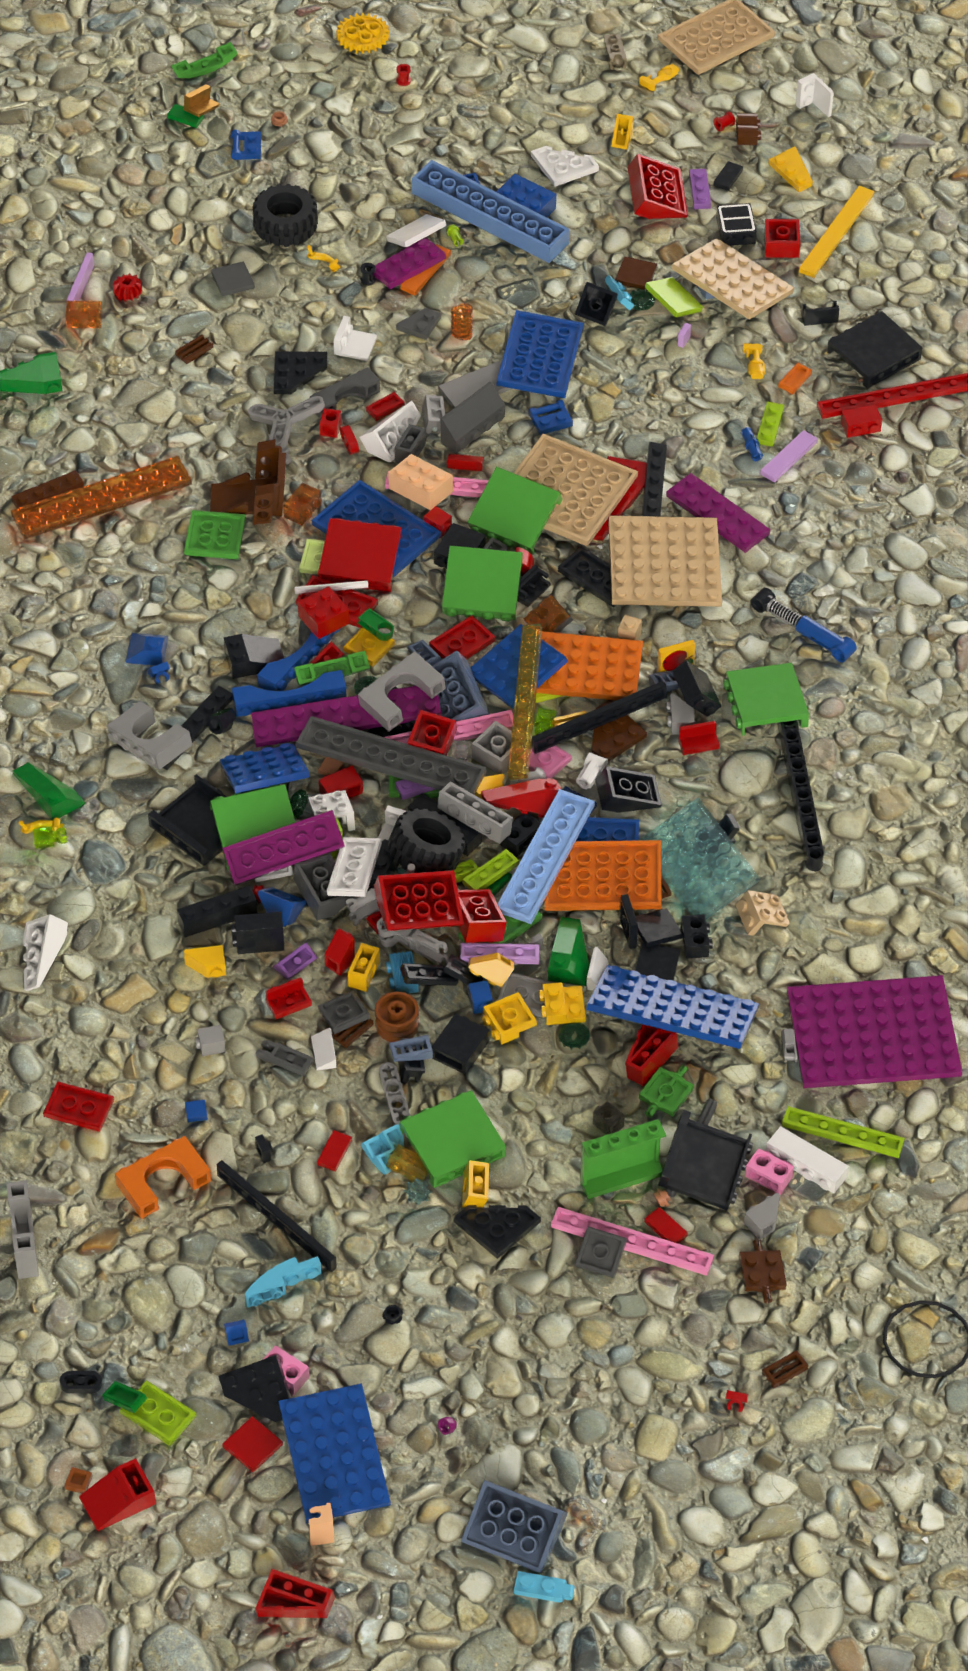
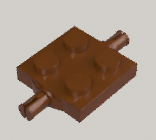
[739,1239,787,1304]

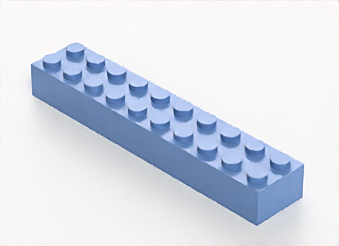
[412,160,569,263]

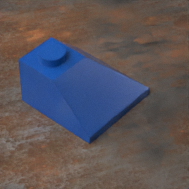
[126,633,168,666]
[258,887,306,927]

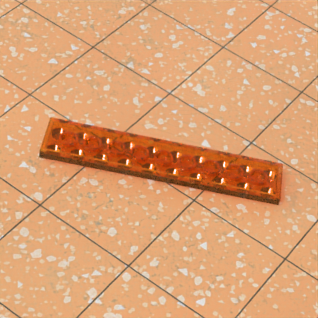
[11,456,192,540]

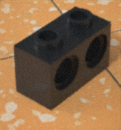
[500,813,541,857]
[680,914,713,959]

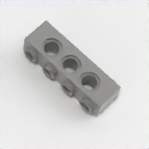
[437,781,513,844]

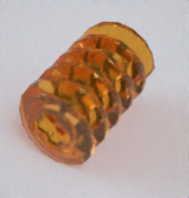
[451,303,473,340]

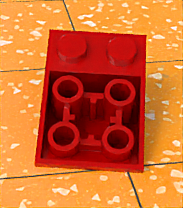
[79,1458,156,1532]

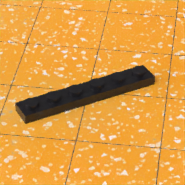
[642,442,667,517]
[163,686,232,770]

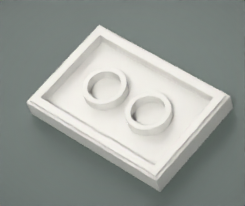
[386,214,446,248]

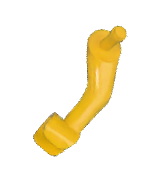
[307,245,341,272]
[19,818,64,834]

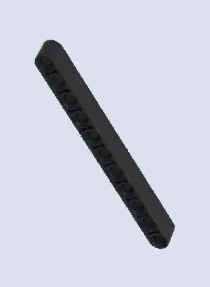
[777,720,824,872]

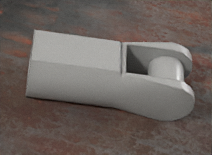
[781,1029,797,1063]

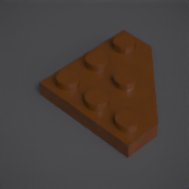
[592,700,647,762]

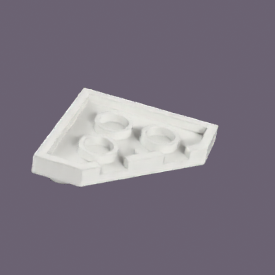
[531,146,599,187]

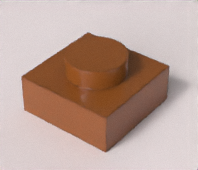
[65,1467,93,1494]

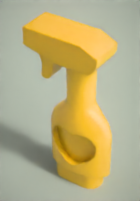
[639,63,679,91]
[743,343,766,379]

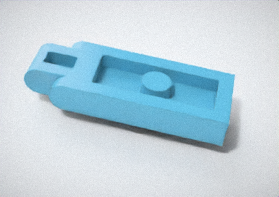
[605,275,635,310]
[514,1571,575,1603]

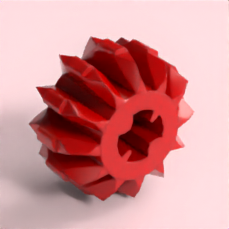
[113,273,142,302]

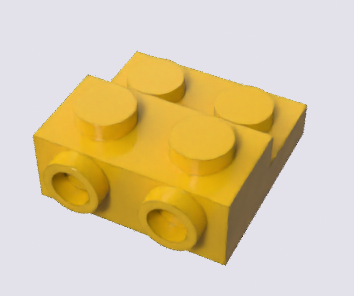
[539,982,586,1025]
[482,992,537,1045]

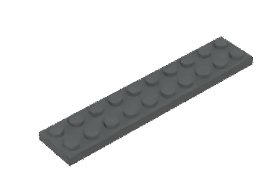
[296,716,486,795]

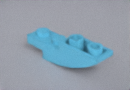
[245,1256,321,1308]

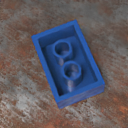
[496,174,556,217]

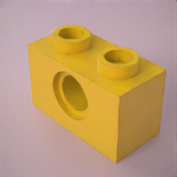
[348,943,380,992]
[462,1160,489,1208]

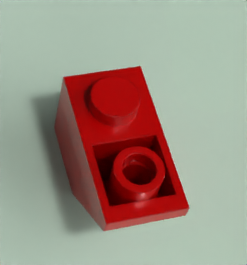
[325,928,355,976]

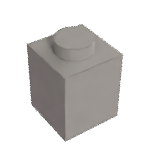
[195,1025,225,1056]

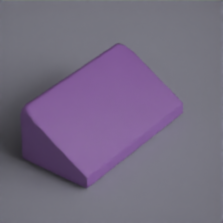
[273,942,317,980]

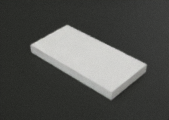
[327,837,382,897]

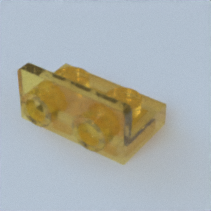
[386,1144,429,1185]

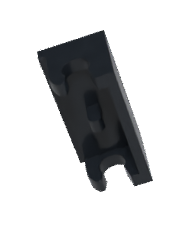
[801,301,839,326]
[517,565,550,607]
[397,1038,425,1084]

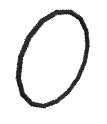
[883,1300,968,1378]

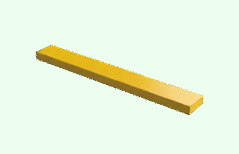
[799,185,874,278]

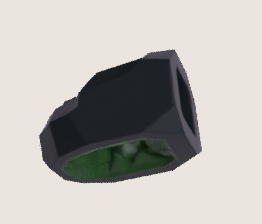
[207,708,236,735]

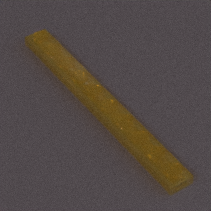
[508,623,542,780]

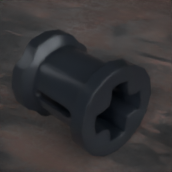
[360,263,376,286]

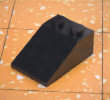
[224,634,284,679]
[595,766,662,813]

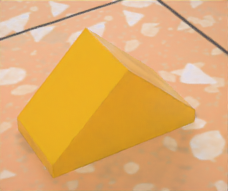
[611,114,634,150]

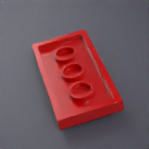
[296,575,378,629]

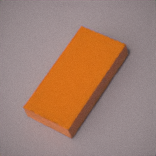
[778,362,812,394]

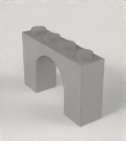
[358,651,446,731]
[106,701,193,770]
[6,1180,39,1279]

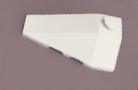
[359,401,421,462]
[23,914,68,991]

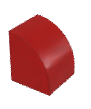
[516,547,534,576]

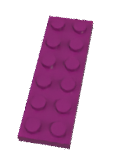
[666,473,770,553]
[223,810,345,885]

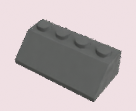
[440,382,505,454]

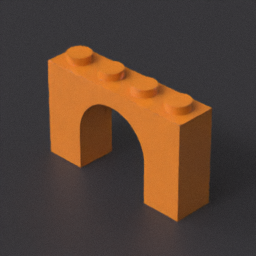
[115,1136,211,1219]

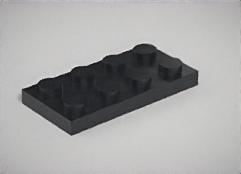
[558,546,616,608]

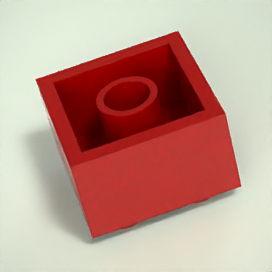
[764,219,800,258]
[298,586,350,640]
[407,710,457,756]

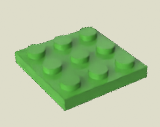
[184,510,246,559]

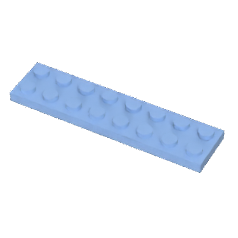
[498,789,595,924]

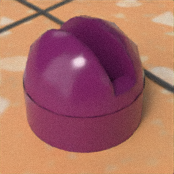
[438,1417,457,1435]

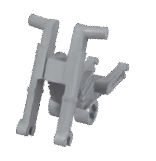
[346,864,449,965]

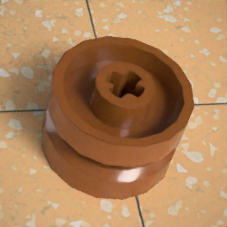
[375,991,419,1042]

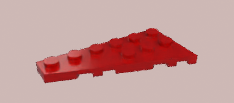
[593,456,647,541]

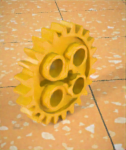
[336,13,389,54]

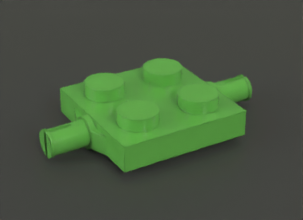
[639,1065,694,1118]

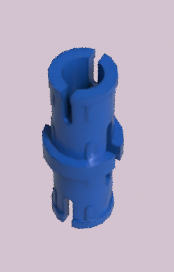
[741,427,763,461]

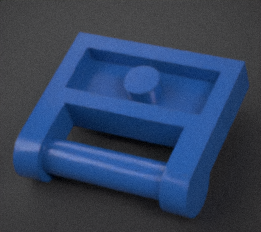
[231,130,261,160]
[528,399,573,435]

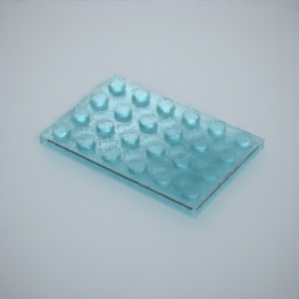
[639,797,761,920]

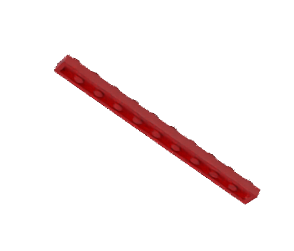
[817,373,968,419]

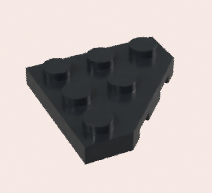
[274,351,328,394]
[454,1205,541,1259]
[218,1355,291,1423]

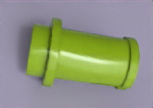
[446,224,464,247]

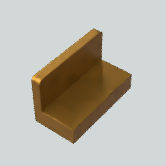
[183,84,219,117]

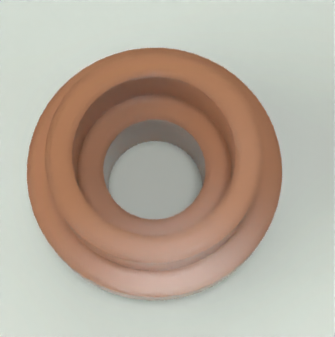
[271,111,288,127]
[653,1188,671,1207]

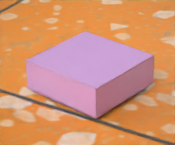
[677,323,691,348]

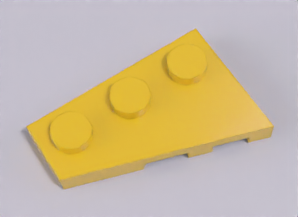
[768,146,813,192]

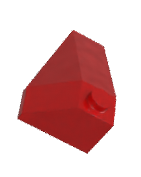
[480,778,562,818]

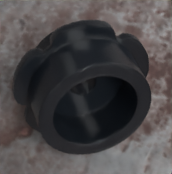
[382,1305,403,1325]

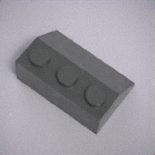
[293,854,354,921]

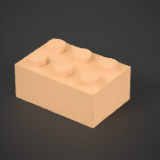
[388,454,453,510]

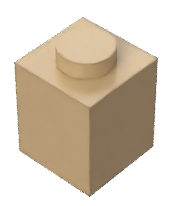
[618,615,642,640]

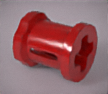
[396,64,411,86]
[713,111,735,132]

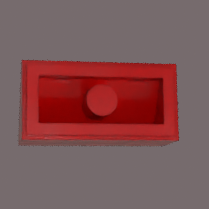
[447,454,484,471]
[310,641,344,664]

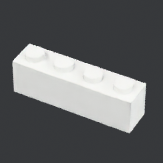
[766,1126,849,1193]

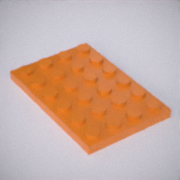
[533,631,643,701]
[545,840,662,911]

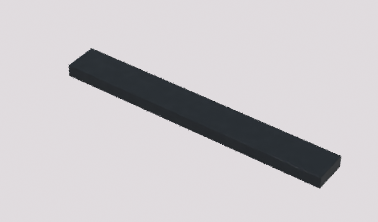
[530,681,667,754]
[217,1160,337,1272]

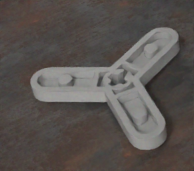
[248,396,325,449]

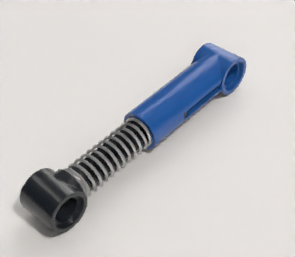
[750,587,857,662]

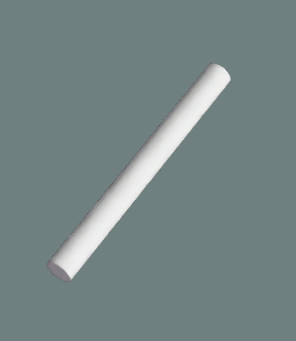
[294,581,368,594]

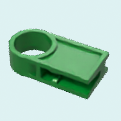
[358,608,394,641]

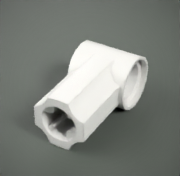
[576,753,608,790]

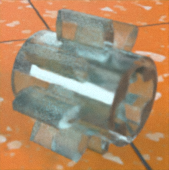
[404,1178,431,1205]

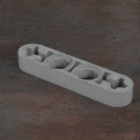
[379,1062,410,1126]

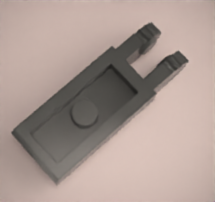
[255,1040,313,1076]

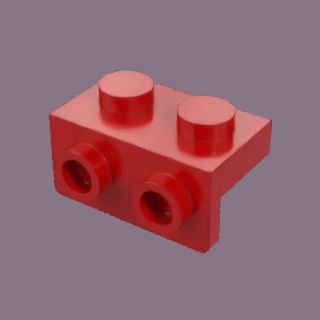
[266,977,312,1020]

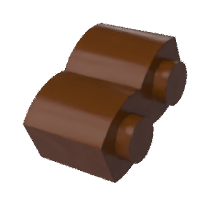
[736,113,761,145]

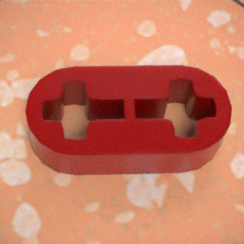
[340,425,359,455]

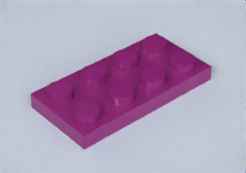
[374,237,446,290]

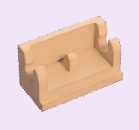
[309,1503,334,1546]

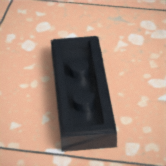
[400,963,459,986]

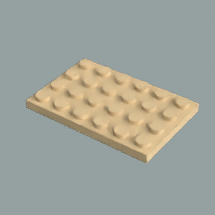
[658,0,775,75]
[672,238,794,320]

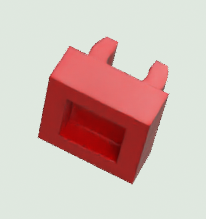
[726,1390,749,1412]

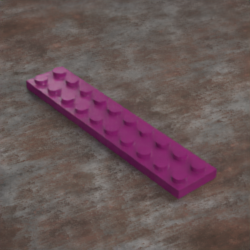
[251,686,442,748]

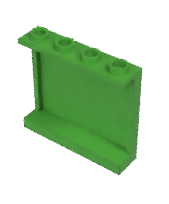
[467,466,563,555]
[442,546,523,622]
[723,663,809,736]
[210,784,296,870]
[400,1090,506,1188]
[580,1119,666,1199]

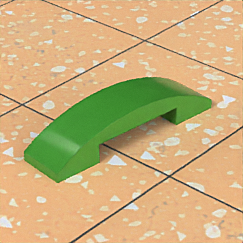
[171,42,238,79]
[294,651,370,685]

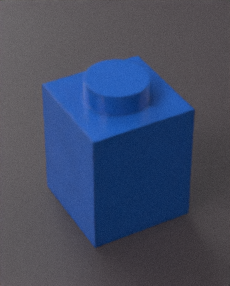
[468,980,493,1014]

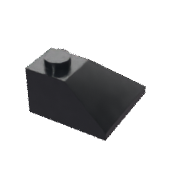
[575,282,618,326]

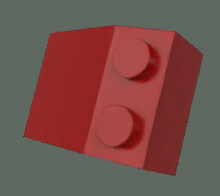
[458,889,507,943]

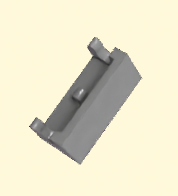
[422,395,445,434]

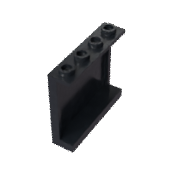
[827,311,922,389]
[148,774,227,866]
[658,1110,753,1210]

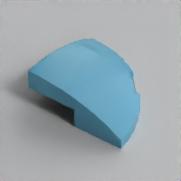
[361,1124,404,1175]

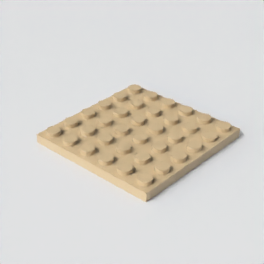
[514,434,638,546]
[608,516,722,607]

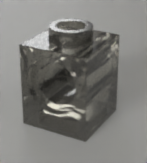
[593,1101,625,1135]

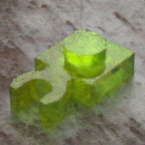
[534,708,557,735]
[33,827,67,849]

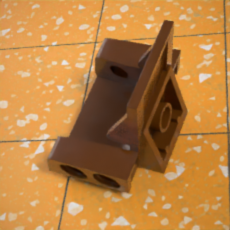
[210,439,286,525]

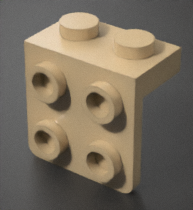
[735,890,790,936]

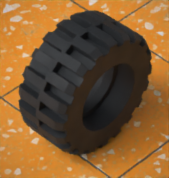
[252,184,318,247]
[388,809,466,873]

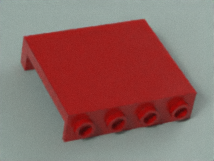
[318,518,402,592]

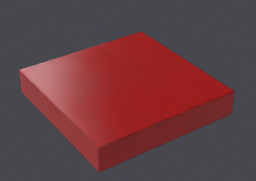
[222,1416,283,1472]

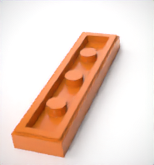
[401,244,451,296]

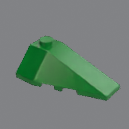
[0,352,62,394]
[12,762,85,820]
[548,917,589,986]

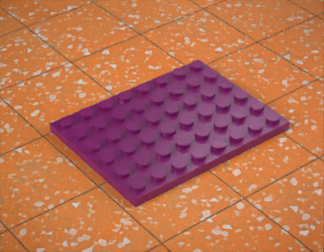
[787,975,962,1089]

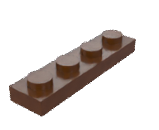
[11,470,84,512]

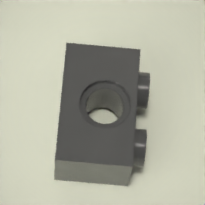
[395,424,426,463]

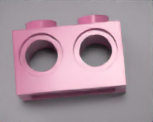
[745,1148,794,1195]
[264,1345,309,1395]

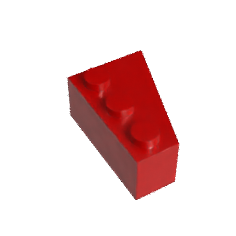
[625,1024,678,1087]
[255,1569,335,1618]

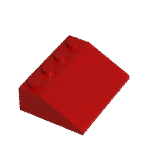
[627,153,688,219]
[374,870,464,931]

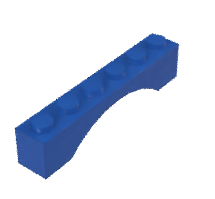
[257,628,341,691]
[232,670,347,717]

